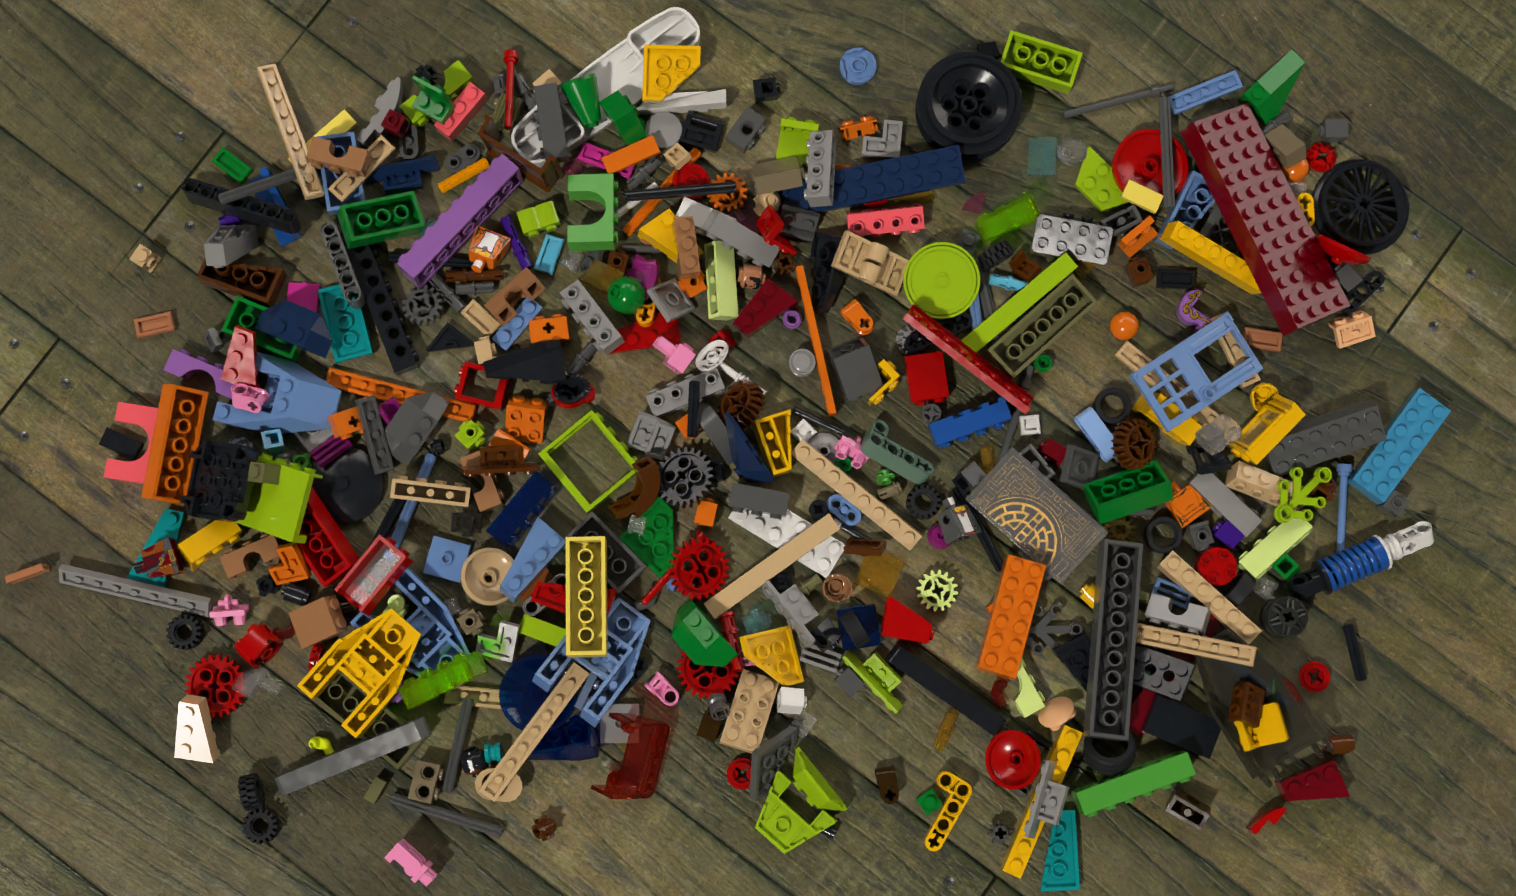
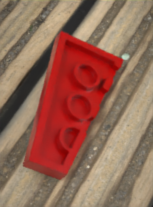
[608,312,681,355]

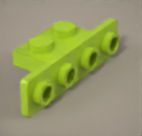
[842,649,903,714]

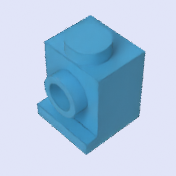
[261,428,285,456]

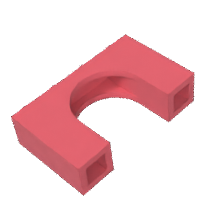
[103,402,158,484]

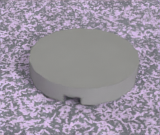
[645,112,682,149]

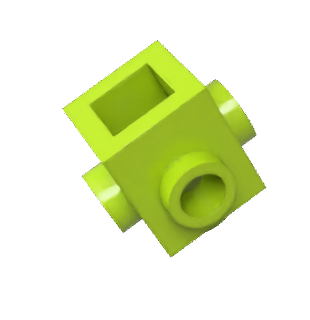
[454,420,487,451]

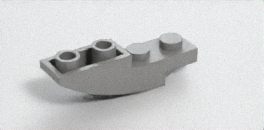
[357,76,404,149]

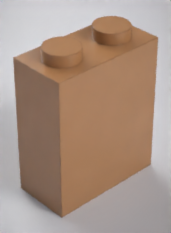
[289,595,349,649]

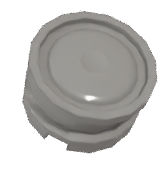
[789,349,816,377]

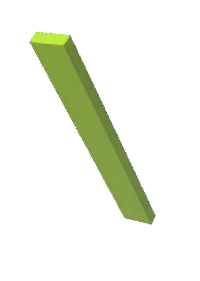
[959,252,1078,365]

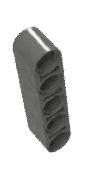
[320,221,366,309]

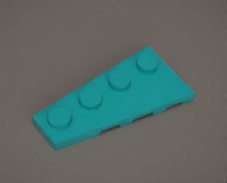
[126,508,186,588]

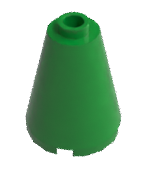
[560,73,602,129]

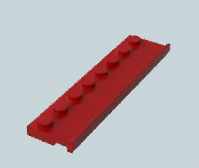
[903,305,1034,415]

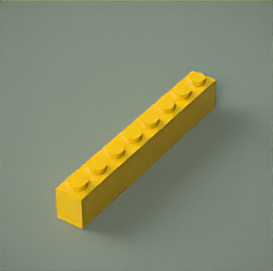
[1000,724,1083,879]

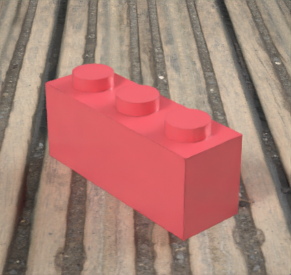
[434,82,488,142]

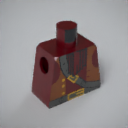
[134,537,185,578]

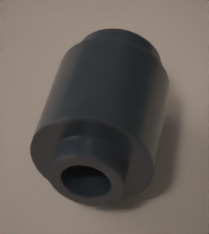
[281,582,312,606]

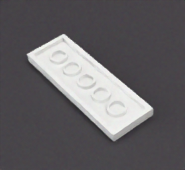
[728,485,845,578]

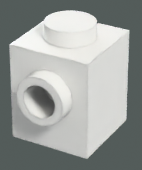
[777,687,807,715]

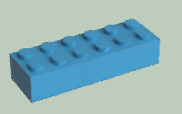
[1348,388,1451,504]

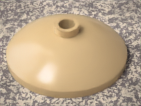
[461,548,514,606]

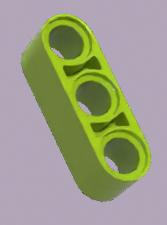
[519,614,566,646]

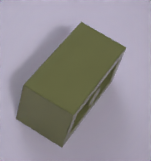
[364,776,388,804]

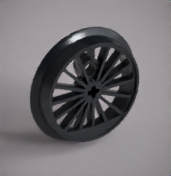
[1312,159,1409,255]

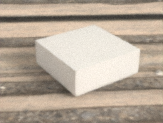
[1019,415,1041,436]
[791,418,817,442]

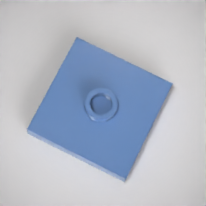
[423,536,471,583]

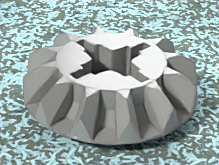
[896,325,926,356]

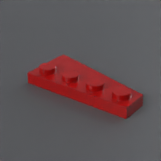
[530,582,617,617]

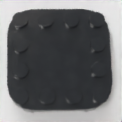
[180,440,258,522]

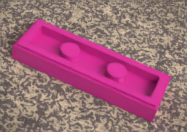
[577,141,636,179]

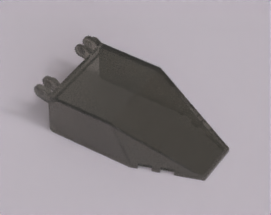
[1195,629,1334,788]

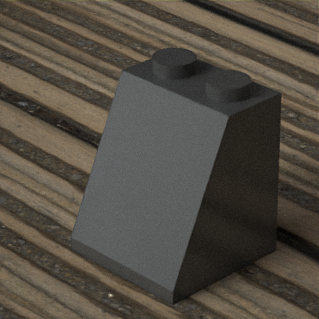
[826,337,883,401]

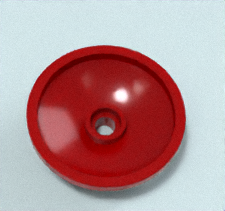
[1317,233,1372,265]
[985,730,1041,790]

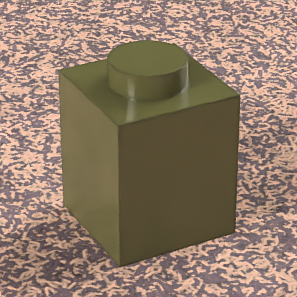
[248,462,281,485]

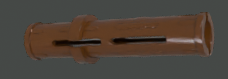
[445,268,504,283]

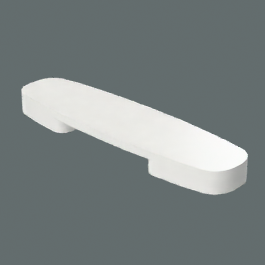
[511,7,701,168]

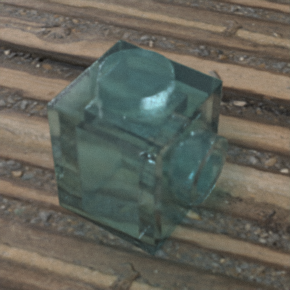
[742,608,773,635]

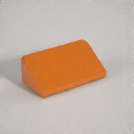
[489,428,530,464]

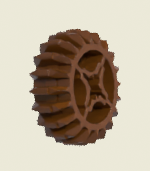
[718,379,765,431]
[1110,418,1157,470]

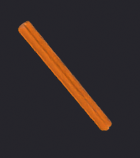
[622,147,701,237]

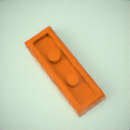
[601,135,661,174]

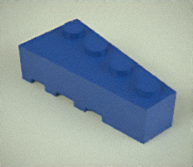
[928,397,1012,449]

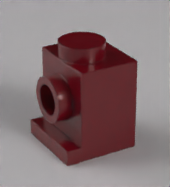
[1037,438,1067,468]

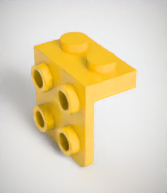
[868,359,900,406]
[1234,702,1289,752]

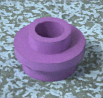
[783,310,802,329]

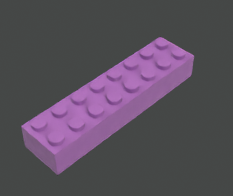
[397,154,523,289]

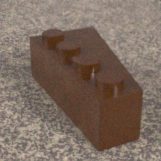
[196,260,287,308]

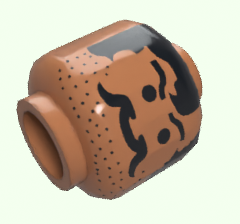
[737,263,766,290]

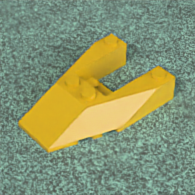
[297,608,421,738]

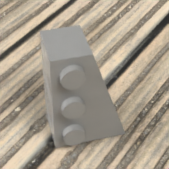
[204,225,259,268]

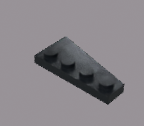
[1051,633,1091,693]

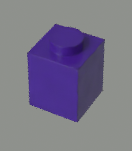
[1212,520,1244,551]

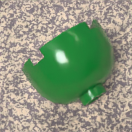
[607,276,645,315]

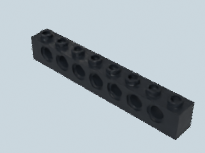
[340,233,420,376]

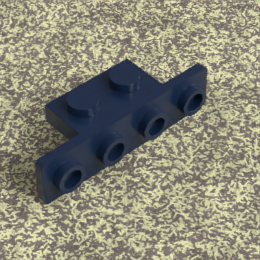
[365,156,440,195]

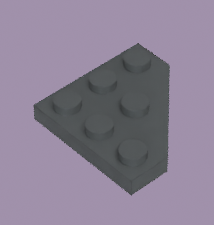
[749,725,797,801]

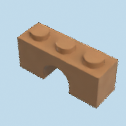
[306,136,372,178]
[672,216,701,280]
[484,267,546,327]
[460,451,505,513]
[220,533,282,579]

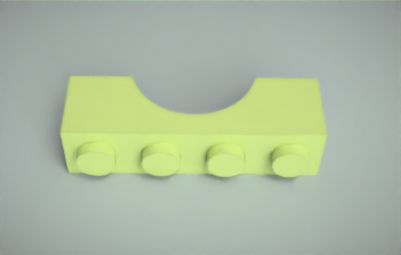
[1013,659,1045,718]

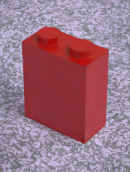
[903,351,949,407]

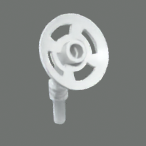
[695,340,767,396]

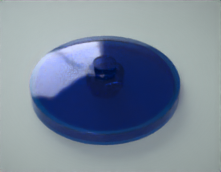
[499,655,578,733]

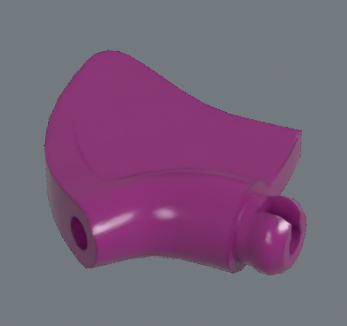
[626,254,660,302]

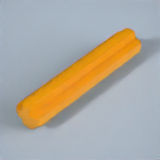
[438,157,490,193]

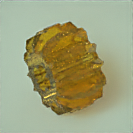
[1103,516,1136,542]

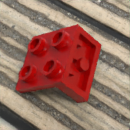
[756,205,797,256]

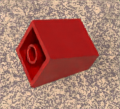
[880,597,934,644]

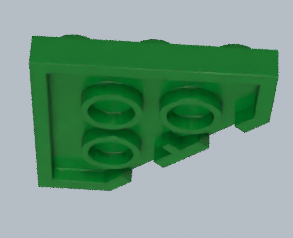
[619,497,674,578]

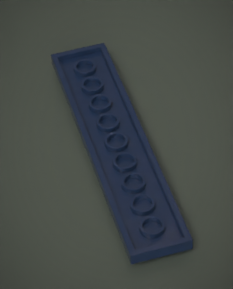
[777,145,966,216]

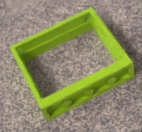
[538,410,638,514]

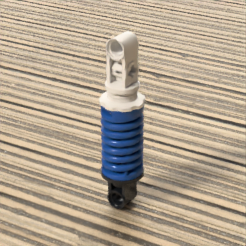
[1290,521,1434,600]

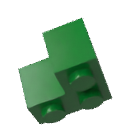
[599,90,647,146]

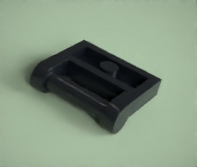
[679,111,725,153]
[1186,440,1232,475]

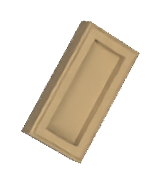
[460,299,502,338]

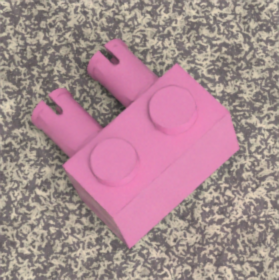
[652,336,696,374]

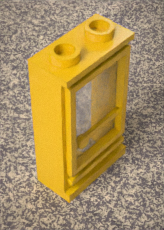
[1228,394,1306,465]

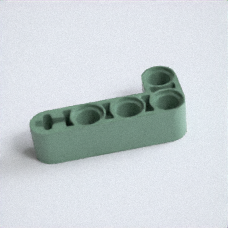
[860,419,934,485]

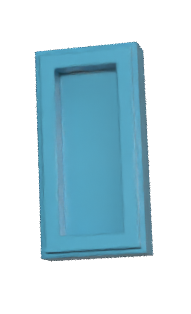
[534,234,565,276]

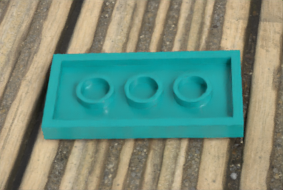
[318,281,374,364]

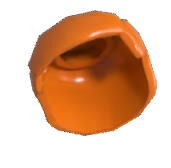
[1280,158,1309,182]
[1110,312,1139,340]

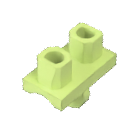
[383,594,409,618]

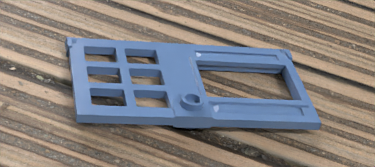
[1129,312,1263,432]

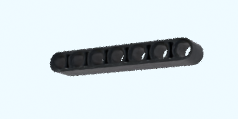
[181,178,302,234]
[885,644,1006,737]

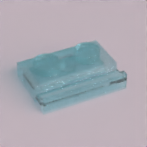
[1028,137,1057,176]

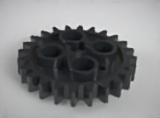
[658,447,716,509]

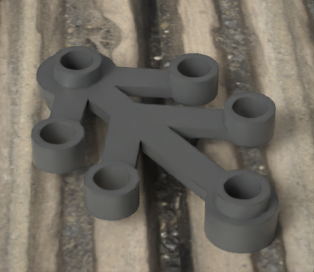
[1026,604,1084,655]

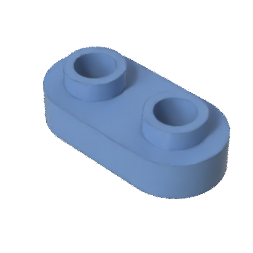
[827,494,861,526]

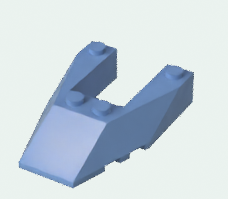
[213,352,342,434]
[350,567,475,690]
[532,598,650,727]

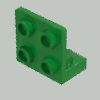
[411,75,456,125]

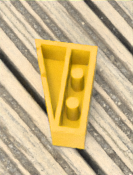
[1131,392,1202,446]

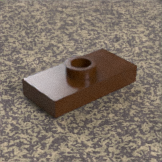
[843,538,886,556]

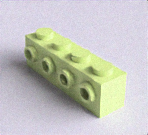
[704,241,738,321]
[1238,518,1313,581]

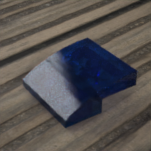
[836,604,881,651]

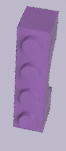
[163,348,234,399]

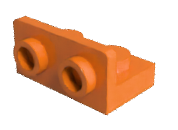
[1117,216,1158,258]

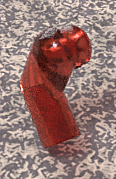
[272,621,296,640]
[990,678,1008,708]

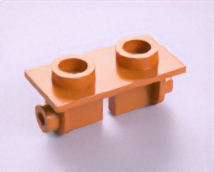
[838,115,878,141]

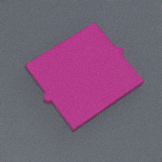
[287,281,320,313]

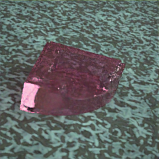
[962,194,985,214]

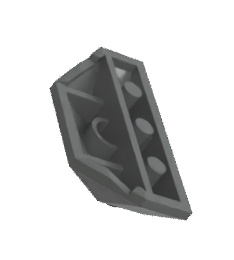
[385,392,450,465]

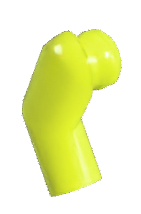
[308,736,335,755]

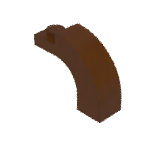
[609,455,661,521]

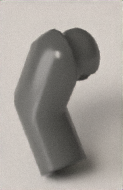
[634,587,658,611]

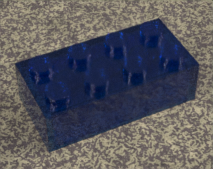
[486,470,558,548]

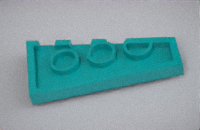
[1040,809,1080,892]

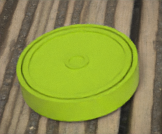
[903,242,980,319]

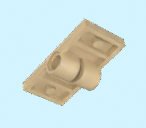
[831,231,909,296]
[720,669,779,754]

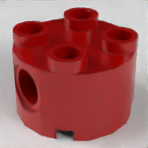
[1193,547,1237,587]
[234,623,282,669]

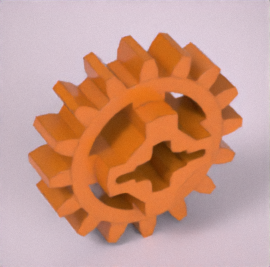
[707,172,748,214]

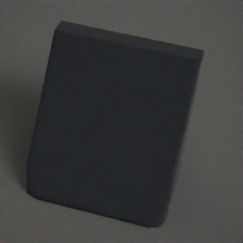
[977,41,1000,60]

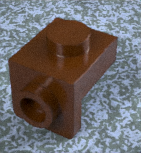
[1009,250,1042,283]

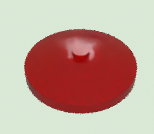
[1112,129,1188,203]

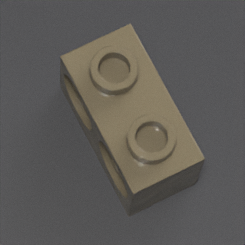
[408,759,445,804]

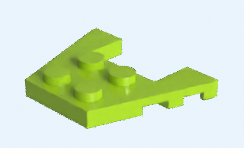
[755,770,837,854]

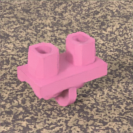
[833,435,869,469]
[209,594,249,626]

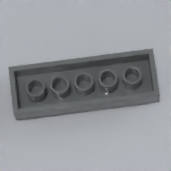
[1264,398,1387,477]

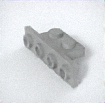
[762,580,819,648]
[1024,759,1069,838]

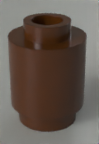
[1323,734,1355,755]

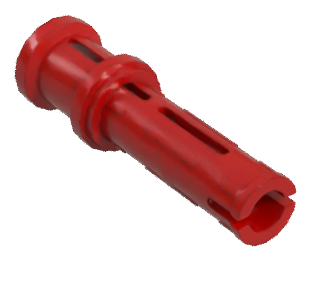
[718,612,744,672]

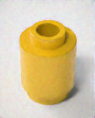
[1079,583,1095,609]

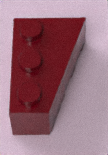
[733,278,798,338]
[1274,759,1350,801]

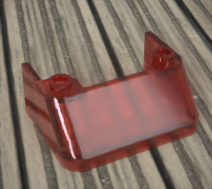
[591,713,670,799]

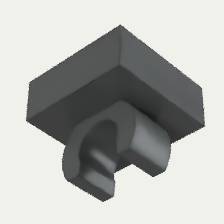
[203,327,228,353]

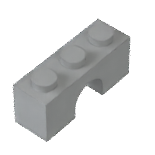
[1145,593,1211,635]

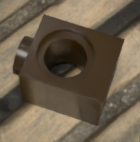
[696,711,722,742]

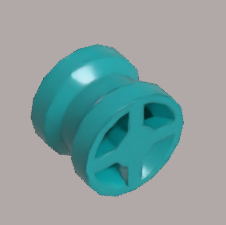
[484,742,503,763]

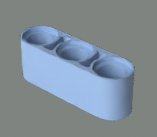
[1074,406,1114,463]

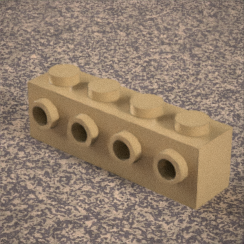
[1225,461,1307,511]
[389,475,471,507]

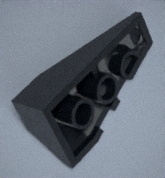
[811,232,846,313]
[483,340,566,384]

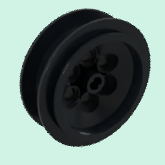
[915,52,1022,161]

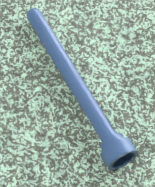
[1336,464,1353,552]

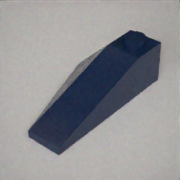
[724,411,775,483]

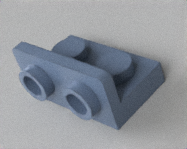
[574,672,604,710]

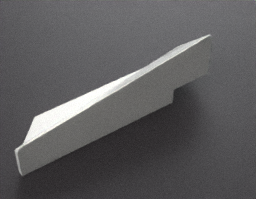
[637,89,727,115]

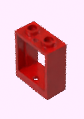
[454,361,511,411]

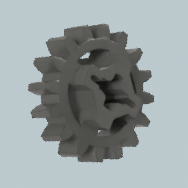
[402,285,444,327]

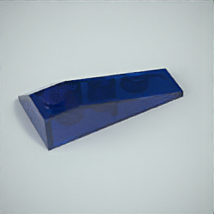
[526,715,600,761]

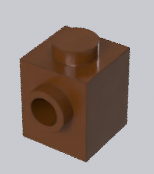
[605,250,630,279]
[1124,256,1154,288]

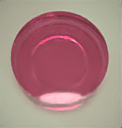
[563,158,583,176]

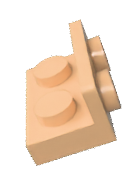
[1328,311,1376,349]

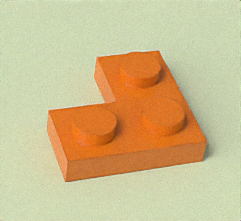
[268,543,312,585]

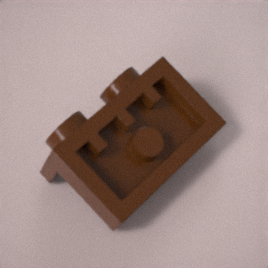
[1228,682,1265,728]

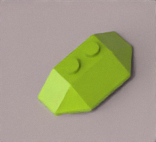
[792,746,848,811]

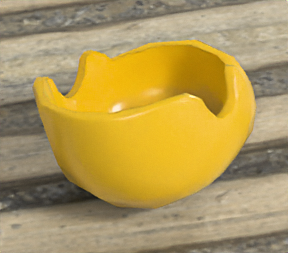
[1250,383,1279,412]

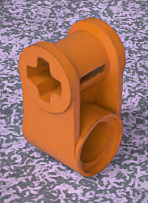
[839,299,873,336]

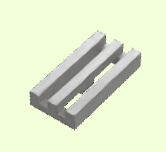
[799,645,842,673]

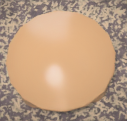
[1038,696,1076,731]

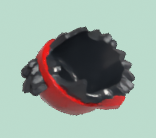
[547,373,595,409]

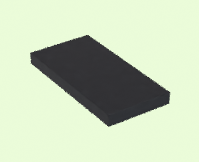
[1141,694,1224,759]

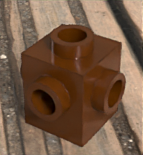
[1307,473,1337,505]

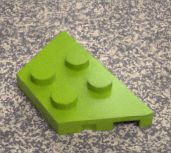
[1074,146,1129,212]

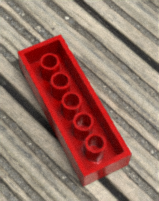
[296,487,360,587]

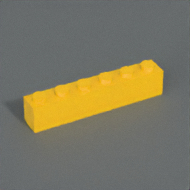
[1160,221,1261,295]

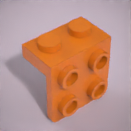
[505,395,548,444]

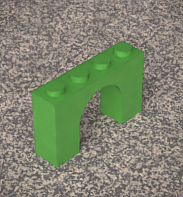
[567,173,619,251]

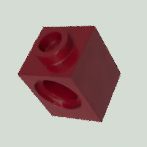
[381,109,412,140]

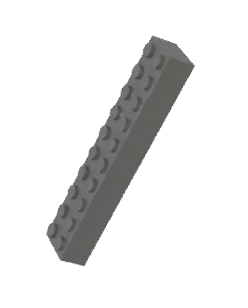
[1083,539,1143,741]

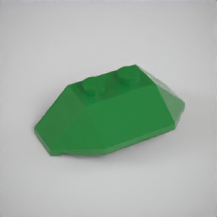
[671,599,739,667]

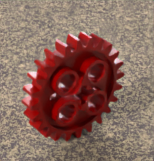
[667,537,730,600]
[676,652,739,700]
[184,654,249,718]

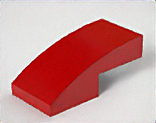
[1246,806,1287,835]

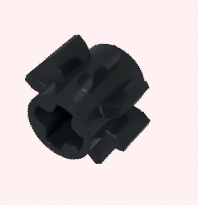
[414,64,438,86]

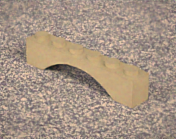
[1157,550,1262,645]

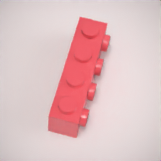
[845,203,925,238]

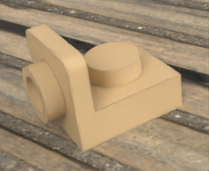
[663,142,692,170]

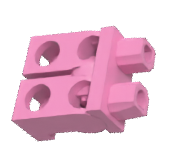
[384,839,438,887]

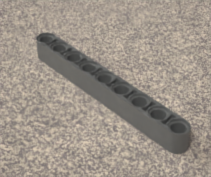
[274,716,432,796]

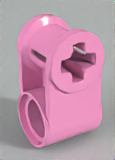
[231,383,270,413]
[644,671,680,706]

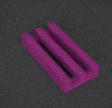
[309,435,353,468]

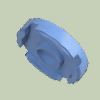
[839,47,877,85]

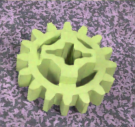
[916,570,958,612]

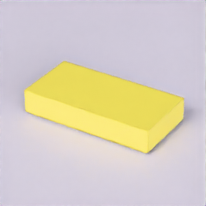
[1120,179,1163,214]

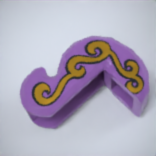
[1176,289,1213,334]

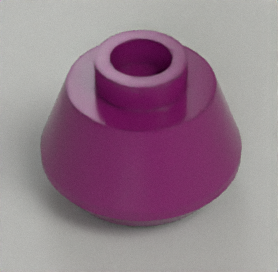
[927,523,951,549]

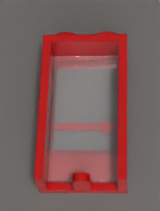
[334,534,414,617]

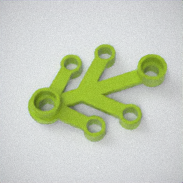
[1274,467,1332,523]

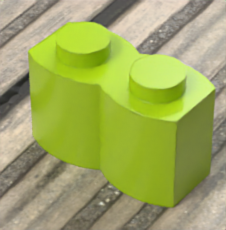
[517,201,561,238]

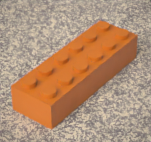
[141,384,209,505]
[975,554,1046,680]

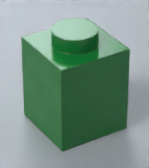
[1271,553,1302,582]

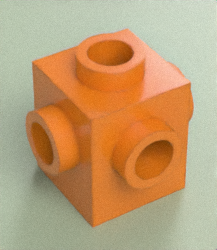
[677,270,707,298]

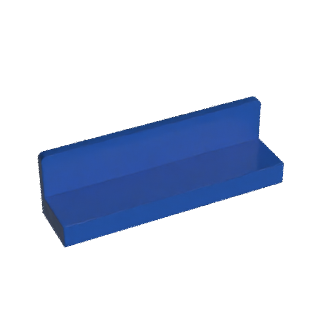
[250,167,302,247]

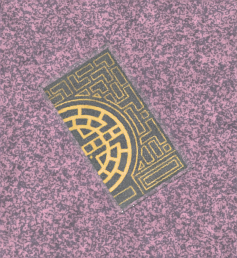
[965,447,1108,584]

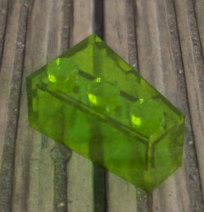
[974,193,1040,244]

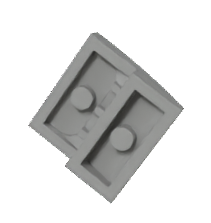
[627,411,675,460]

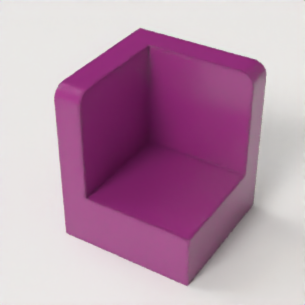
[378,397,400,425]

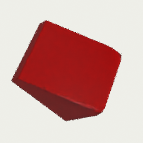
[708,329,736,354]

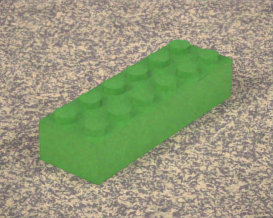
[1070,750,1196,817]

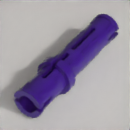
[500,215,533,270]

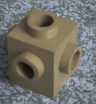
[457,608,486,637]

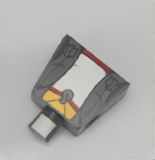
[938,497,982,544]

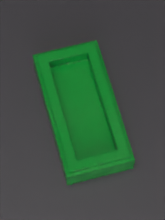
[212,147,254,185]

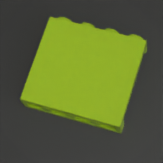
[236,453,323,544]

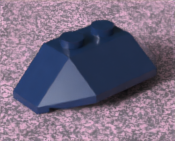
[255,300,333,359]

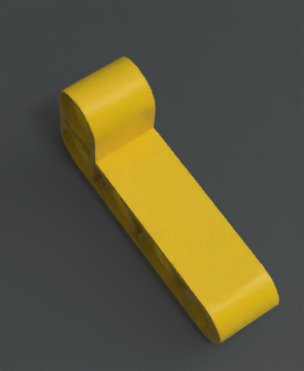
[924,771,972,851]

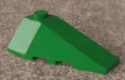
[1238,49,1305,126]

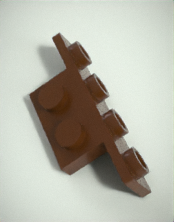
[461,445,540,477]

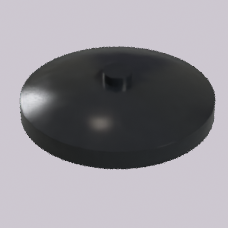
[311,447,385,524]

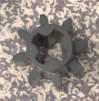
[987,820,1012,845]

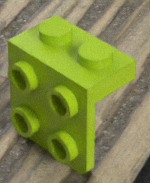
[776,117,819,166]

